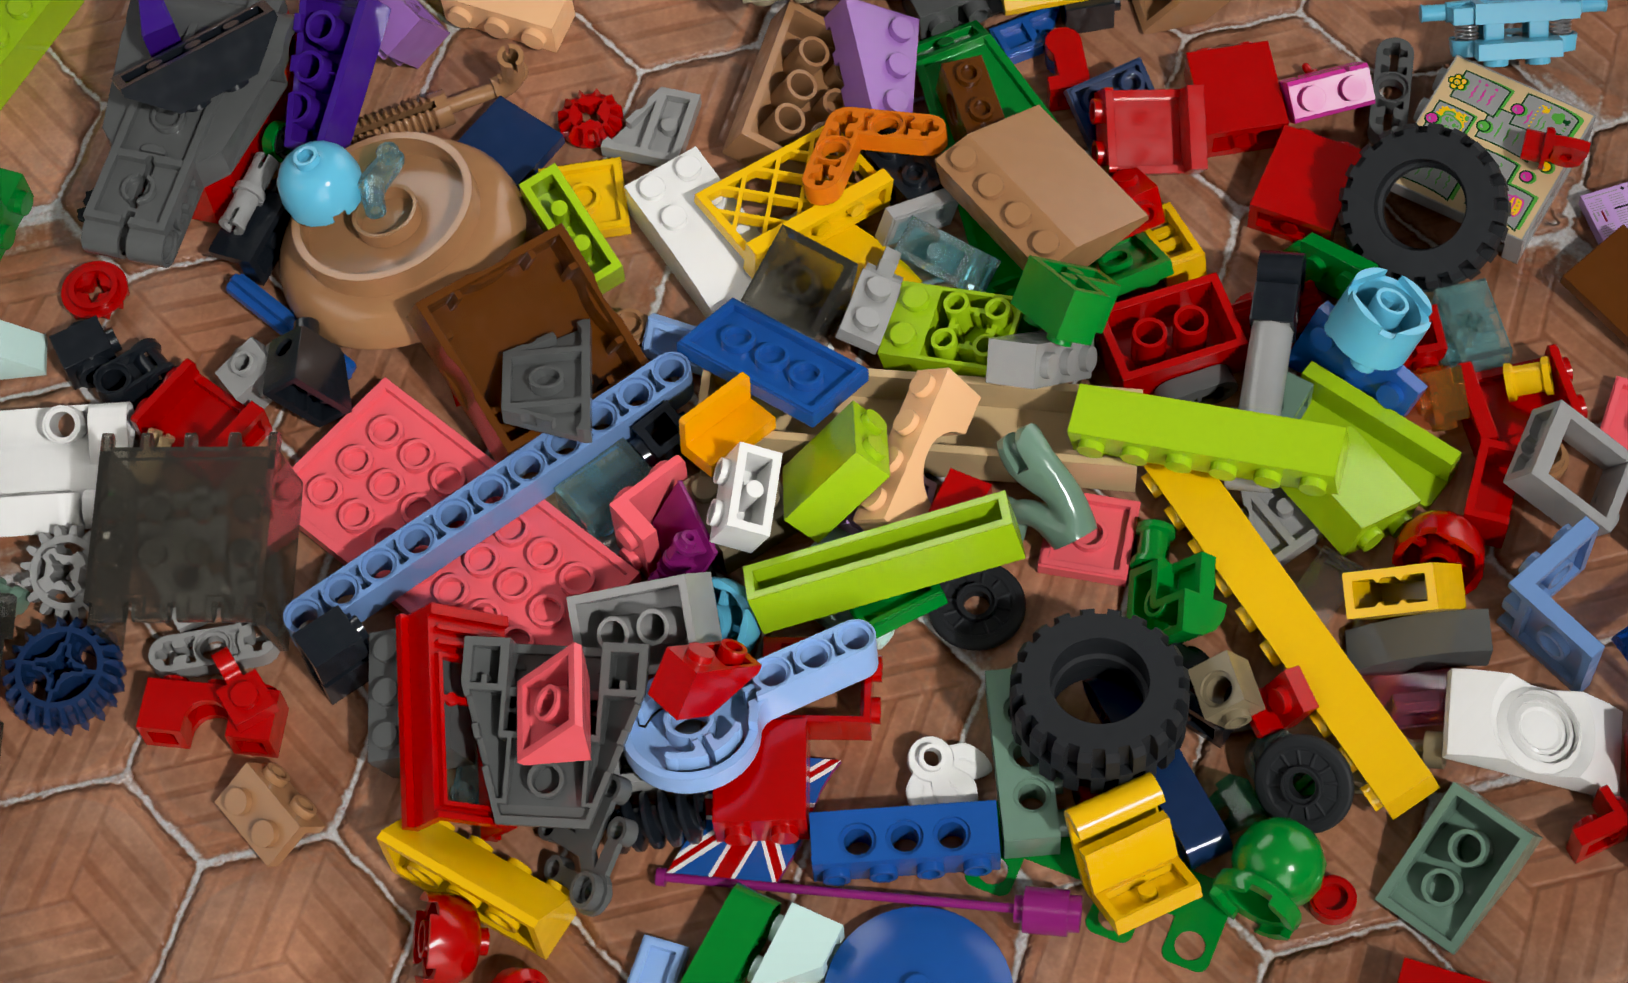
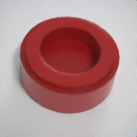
[1308,875,1357,925]

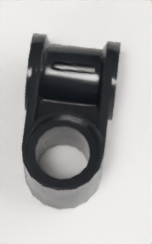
[93,338,178,410]

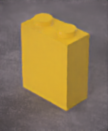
[1342,562,1467,619]

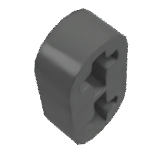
[1153,364,1238,405]

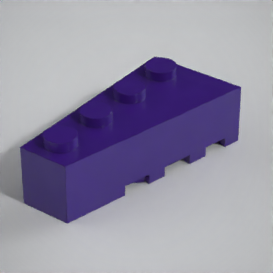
[284,0,391,151]

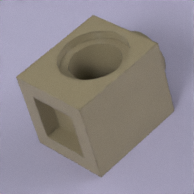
[1188,650,1266,729]

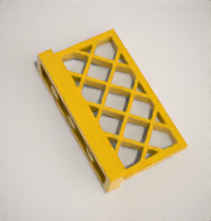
[694,126,894,280]

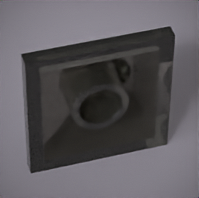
[741,224,858,347]

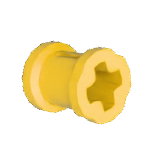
[1503,356,1555,402]

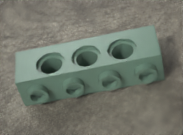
[985,668,1069,859]

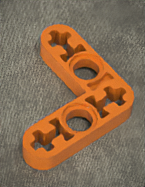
[802,107,948,206]

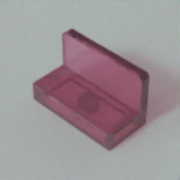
[1370,669,1451,729]

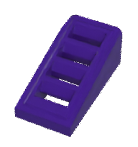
[138,0,182,58]

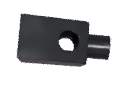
[263,317,352,428]

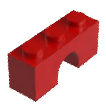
[136,675,289,758]

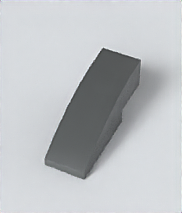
[1344,608,1493,676]

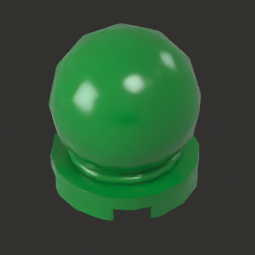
[1209,817,1327,940]

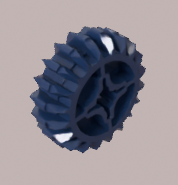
[2,616,127,736]

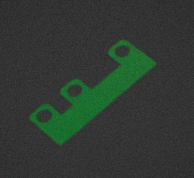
[965,799,1228,972]

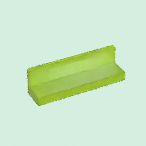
[1301,361,1462,510]

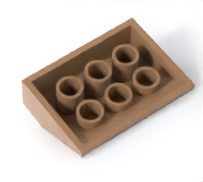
[722,0,861,183]
[935,105,1149,270]

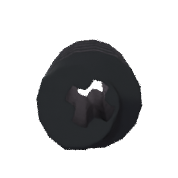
[606,790,706,855]

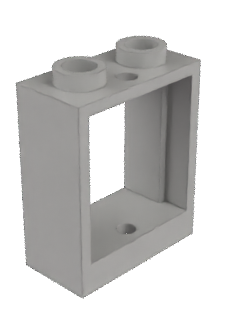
[1503,400,1628,537]

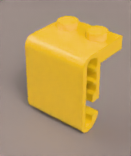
[1064,772,1203,936]

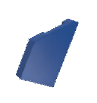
[989,6,1060,65]

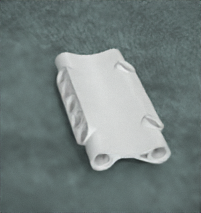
[0,401,136,537]

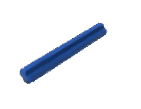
[226,274,357,380]

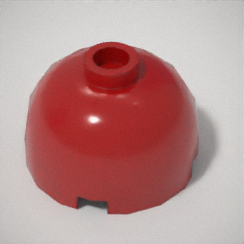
[1392,510,1485,595]
[413,891,490,983]

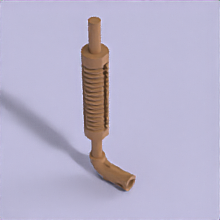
[271,43,529,180]

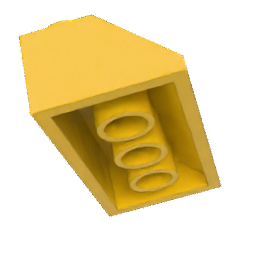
[376,818,576,960]

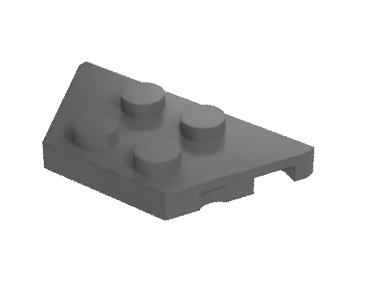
[501,319,592,443]

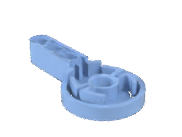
[623,619,879,794]

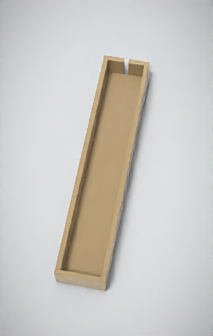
[698,368,1143,492]

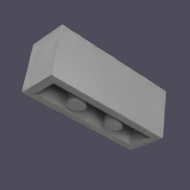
[986,330,1097,389]

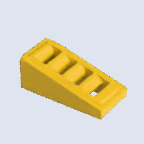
[1144,202,1207,287]

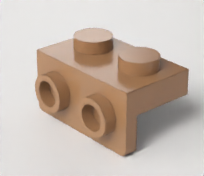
[215,762,325,867]

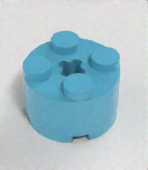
[1324,267,1433,374]

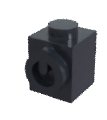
[49,315,123,390]
[629,400,688,471]

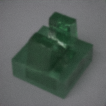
[1209,774,1270,835]

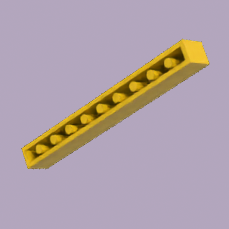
[1140,462,1440,820]

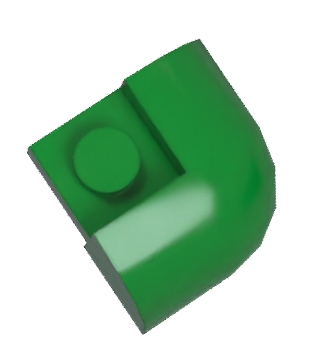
[1127,551,1227,646]

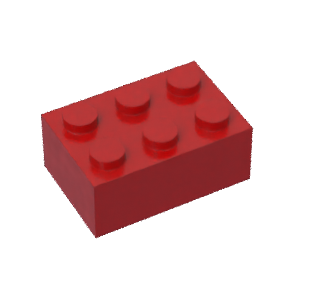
[1094,272,1248,395]

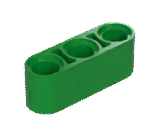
[680,883,782,983]

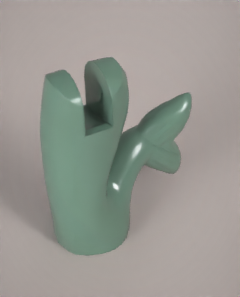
[997,423,1097,550]

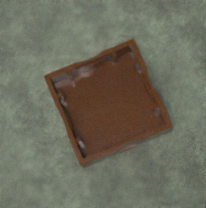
[406,223,649,463]

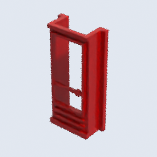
[395,602,517,842]

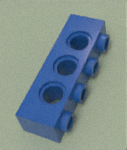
[809,800,1001,886]

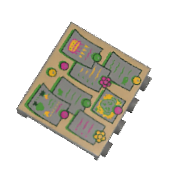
[1387,55,1596,264]

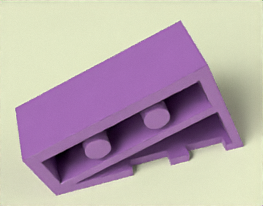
[824,0,920,134]

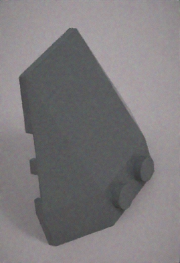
[461,636,650,830]

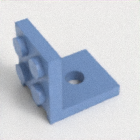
[1496,516,1605,692]

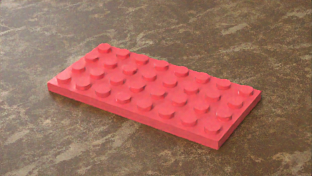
[263,377,642,646]

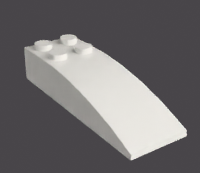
[624,146,834,350]

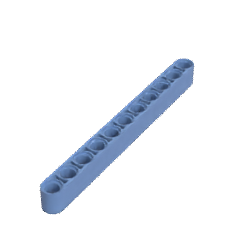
[283,351,694,647]

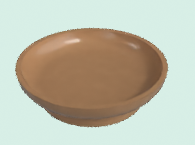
[279,131,526,350]

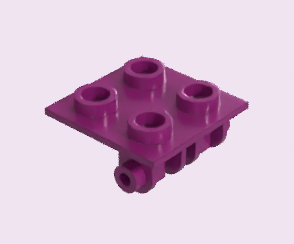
[648,480,718,581]

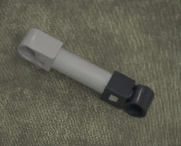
[1224,250,1307,494]

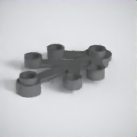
[538,774,639,917]

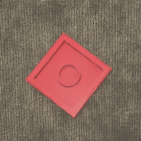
[1037,492,1141,587]

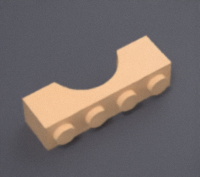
[853,367,981,531]

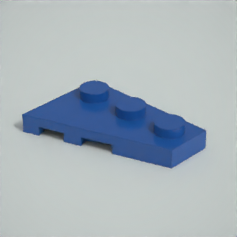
[1288,300,1428,417]

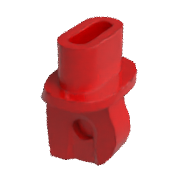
[1520,127,1591,170]

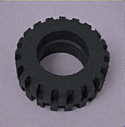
[1338,123,1511,292]
[1010,608,1190,794]

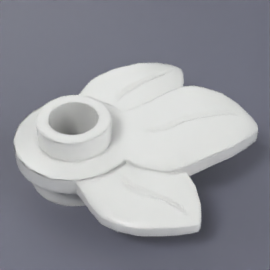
[906,736,993,806]

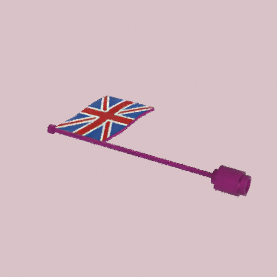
[655,758,1083,937]

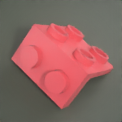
[609,455,688,579]

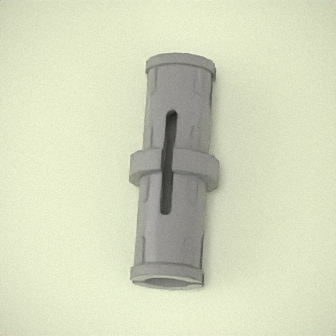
[219,152,280,235]

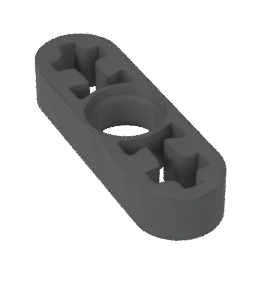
[1367,37,1414,145]

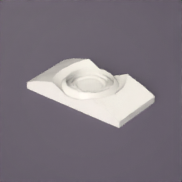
[1442,668,1623,796]

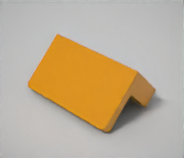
[679,372,776,478]

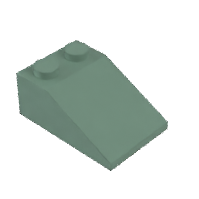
[1375,782,1543,955]

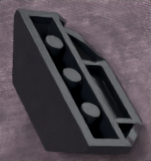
[111,0,278,114]

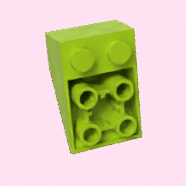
[878,281,1023,377]

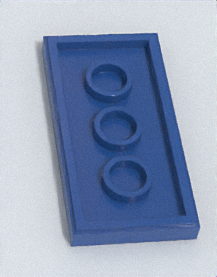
[676,297,869,428]

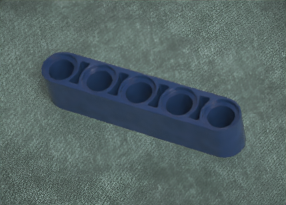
[1082,678,1233,871]

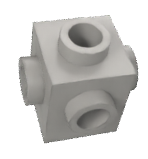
[215,337,273,409]

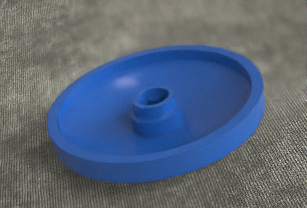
[825,906,1013,983]

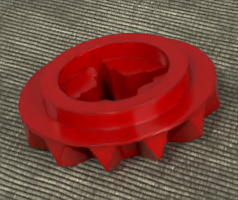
[558,88,624,149]
[61,261,130,320]

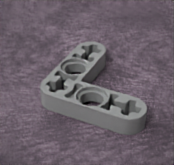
[148,542,281,679]

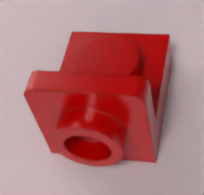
[1249,665,1319,739]
[1566,785,1628,864]

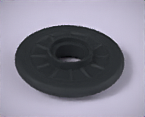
[928,566,1026,651]
[1254,734,1355,833]

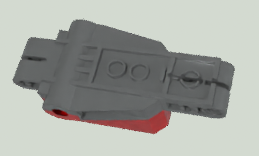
[81,0,297,268]

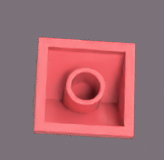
[517,642,591,765]

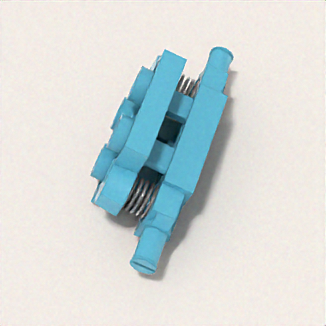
[1419,0,1608,67]

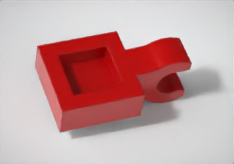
[211,646,280,734]

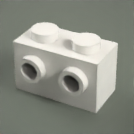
[706,441,783,553]

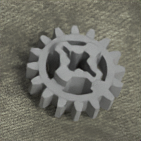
[20,525,119,621]

